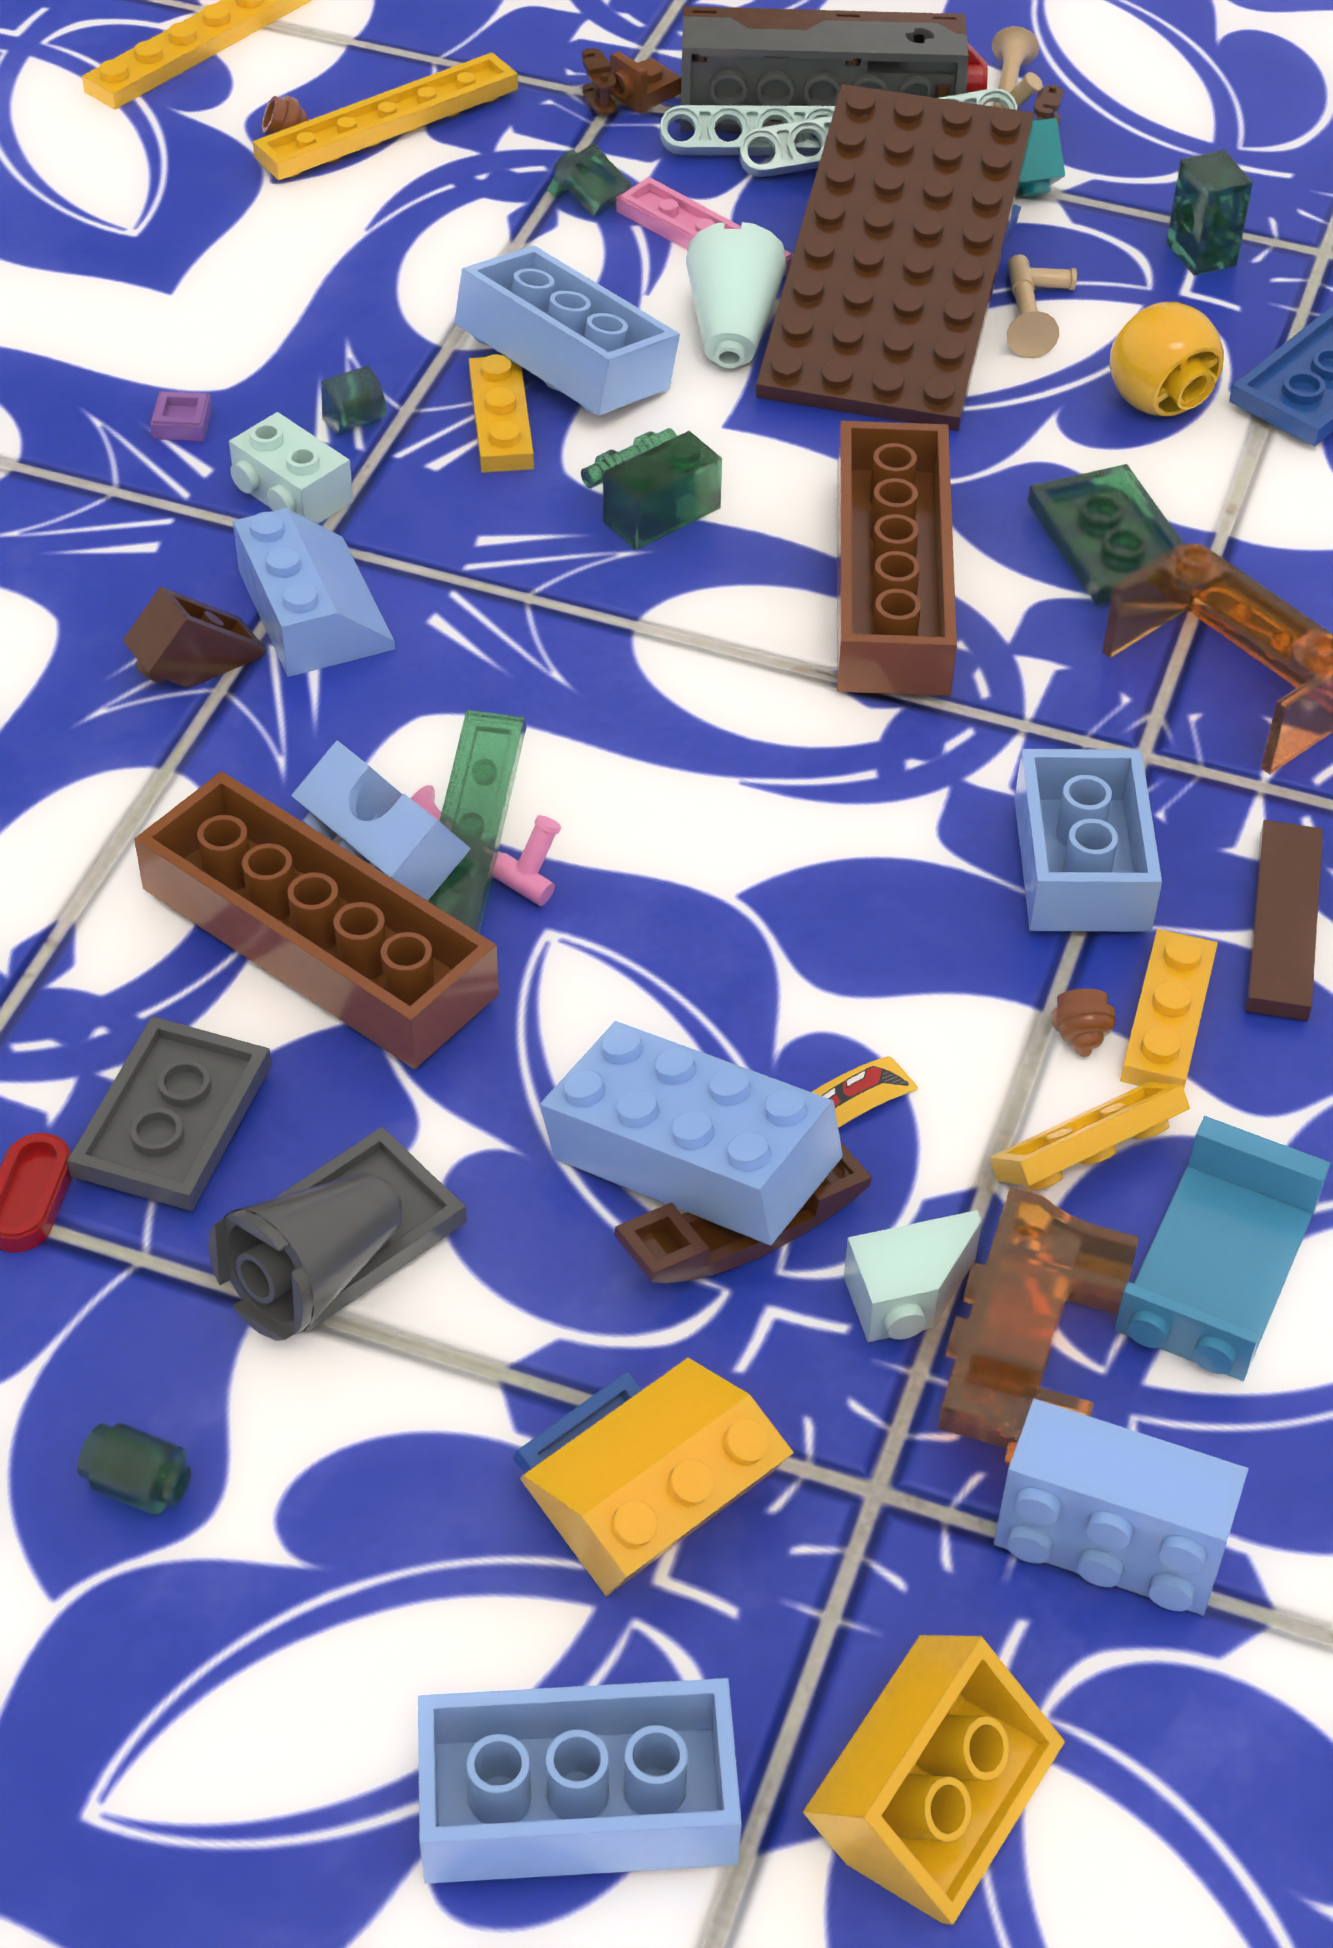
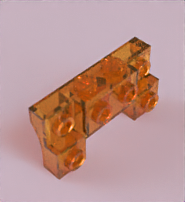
[938,1187,1139,1465]

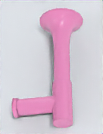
[411,785,561,907]

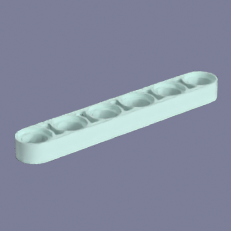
[739,89,1017,177]
[660,105,835,156]

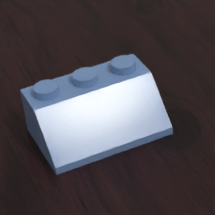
[233,508,395,677]

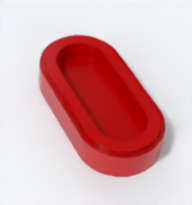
[0,1133,72,1253]

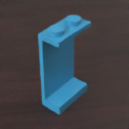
[1114,1115,1331,1382]

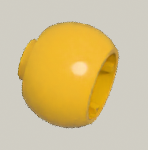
[1110,302,1224,417]

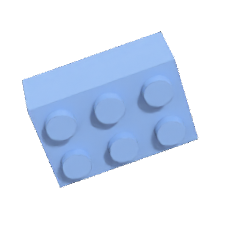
[1014,749,1162,932]
[994,1398,1249,1616]

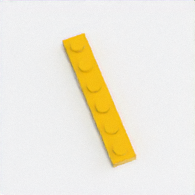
[82,0,312,110]
[253,52,518,180]

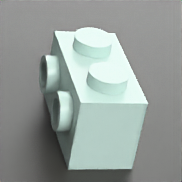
[229,412,353,524]

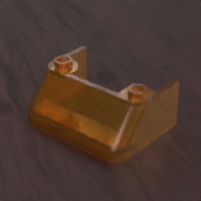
[1102,543,1333,775]

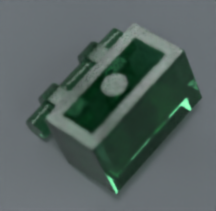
[581,428,722,551]

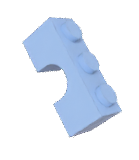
[291,740,471,901]

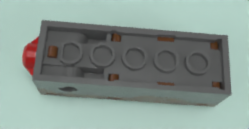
[680,6,988,134]

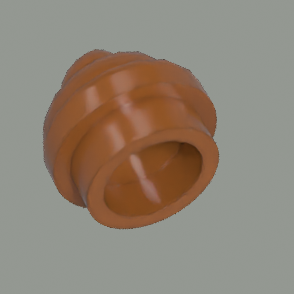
[262,95,308,135]
[1051,989,1116,1057]

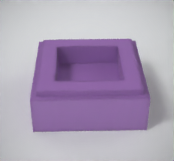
[150,391,213,442]

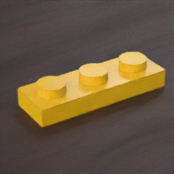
[469,355,534,473]
[1120,929,1218,1088]
[989,1082,1190,1191]

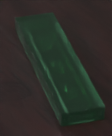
[428,710,527,933]

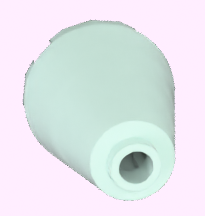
[686,222,786,368]

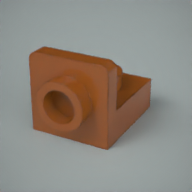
[610,51,681,113]

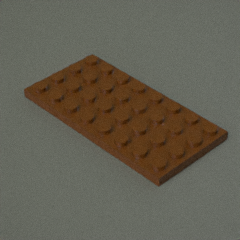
[756,84,1034,431]

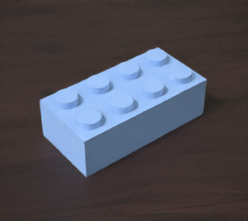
[454,245,680,415]
[540,1020,843,1246]
[418,1678,741,1884]

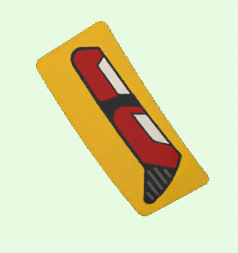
[812,1056,918,1128]

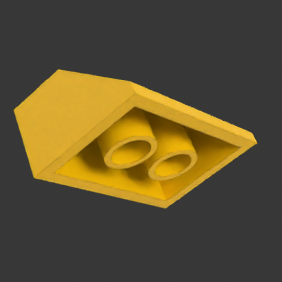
[520,1358,794,1597]
[803,1635,1065,1925]

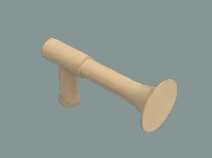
[992,26,1043,110]
[1007,254,1077,358]

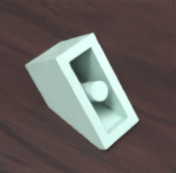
[844,1210,982,1342]

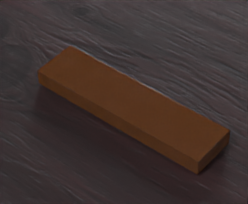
[1245,820,1323,1021]

